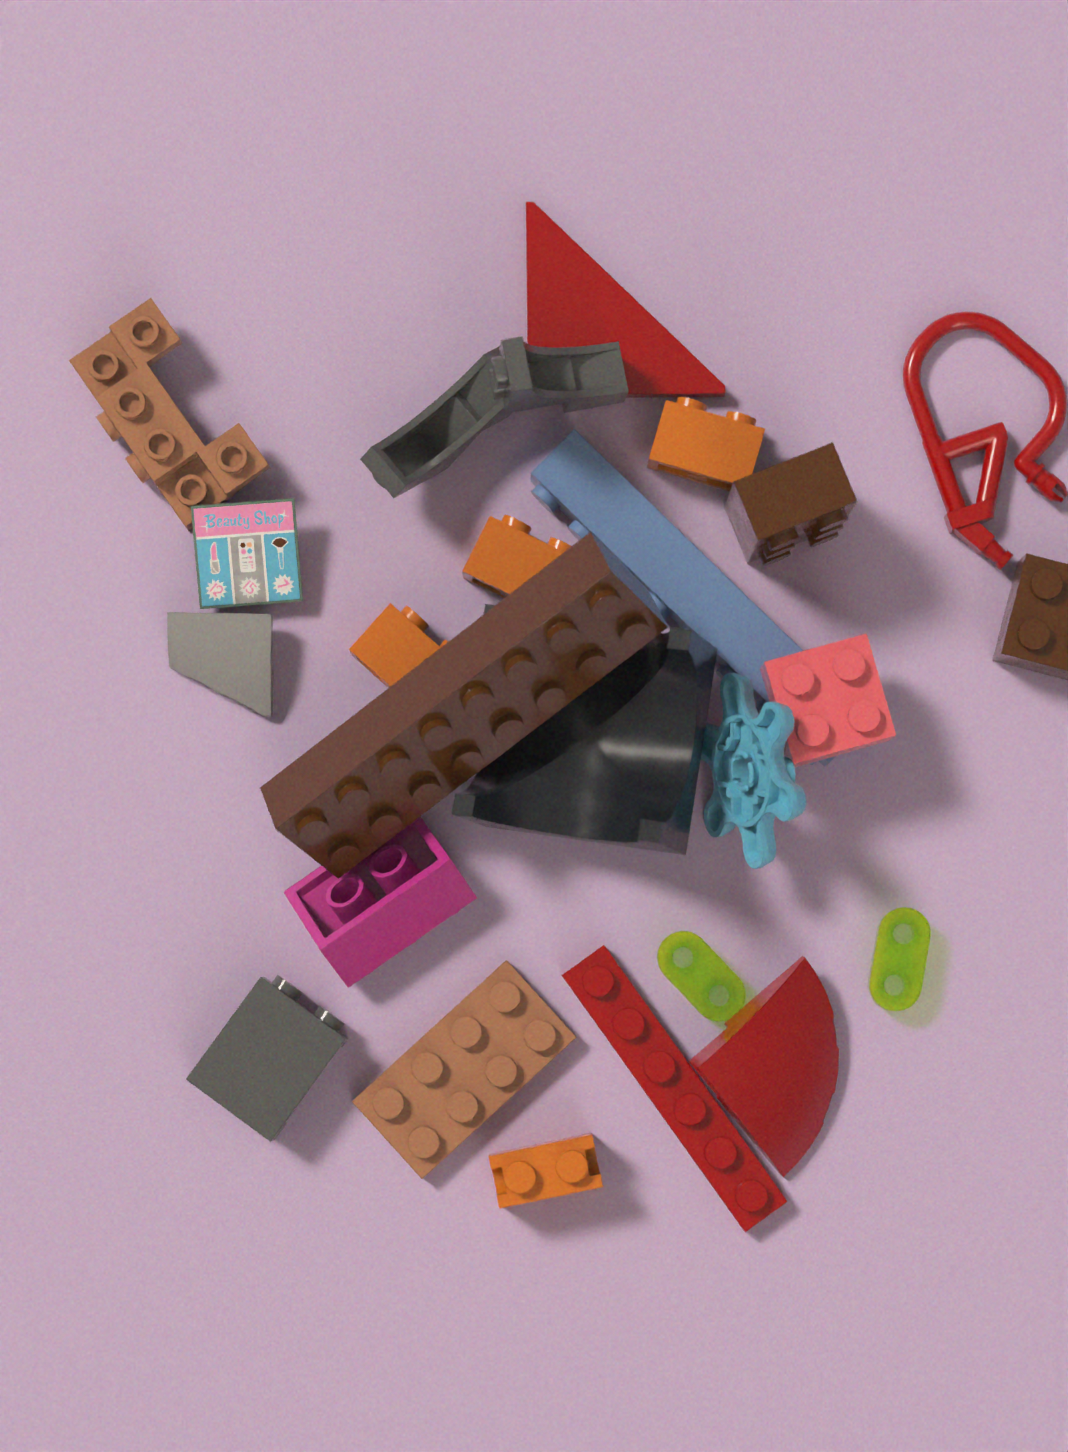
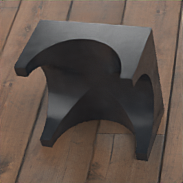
[452,604,718,855]

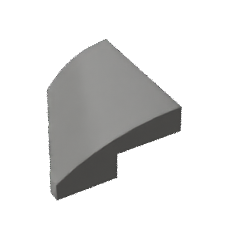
[167,612,274,717]

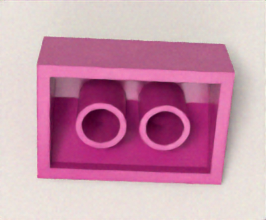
[284,816,477,988]

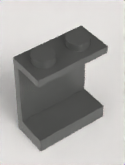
[186,975,349,1142]

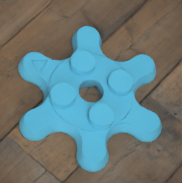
[701,673,806,869]

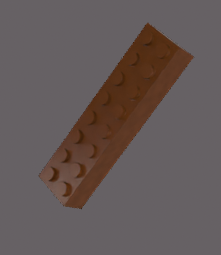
[260,532,668,879]

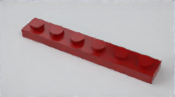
[562,945,788,1232]

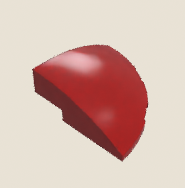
[689,956,839,1177]

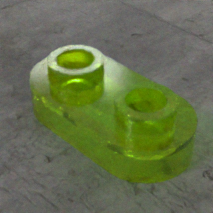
[867,907,931,1011]
[657,931,746,1022]

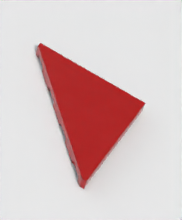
[526,202,726,398]

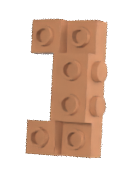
[69,298,270,531]

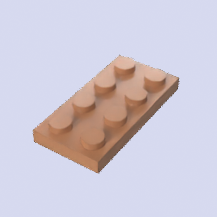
[352,960,577,1179]

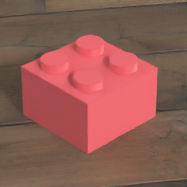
[760,633,896,767]

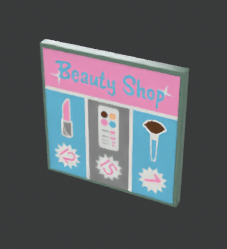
[191,498,303,609]

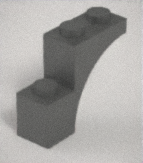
[489,336,629,414]
[360,346,511,498]

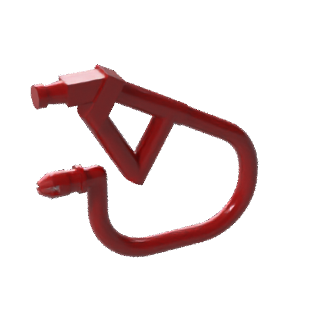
[903,312,1068,570]

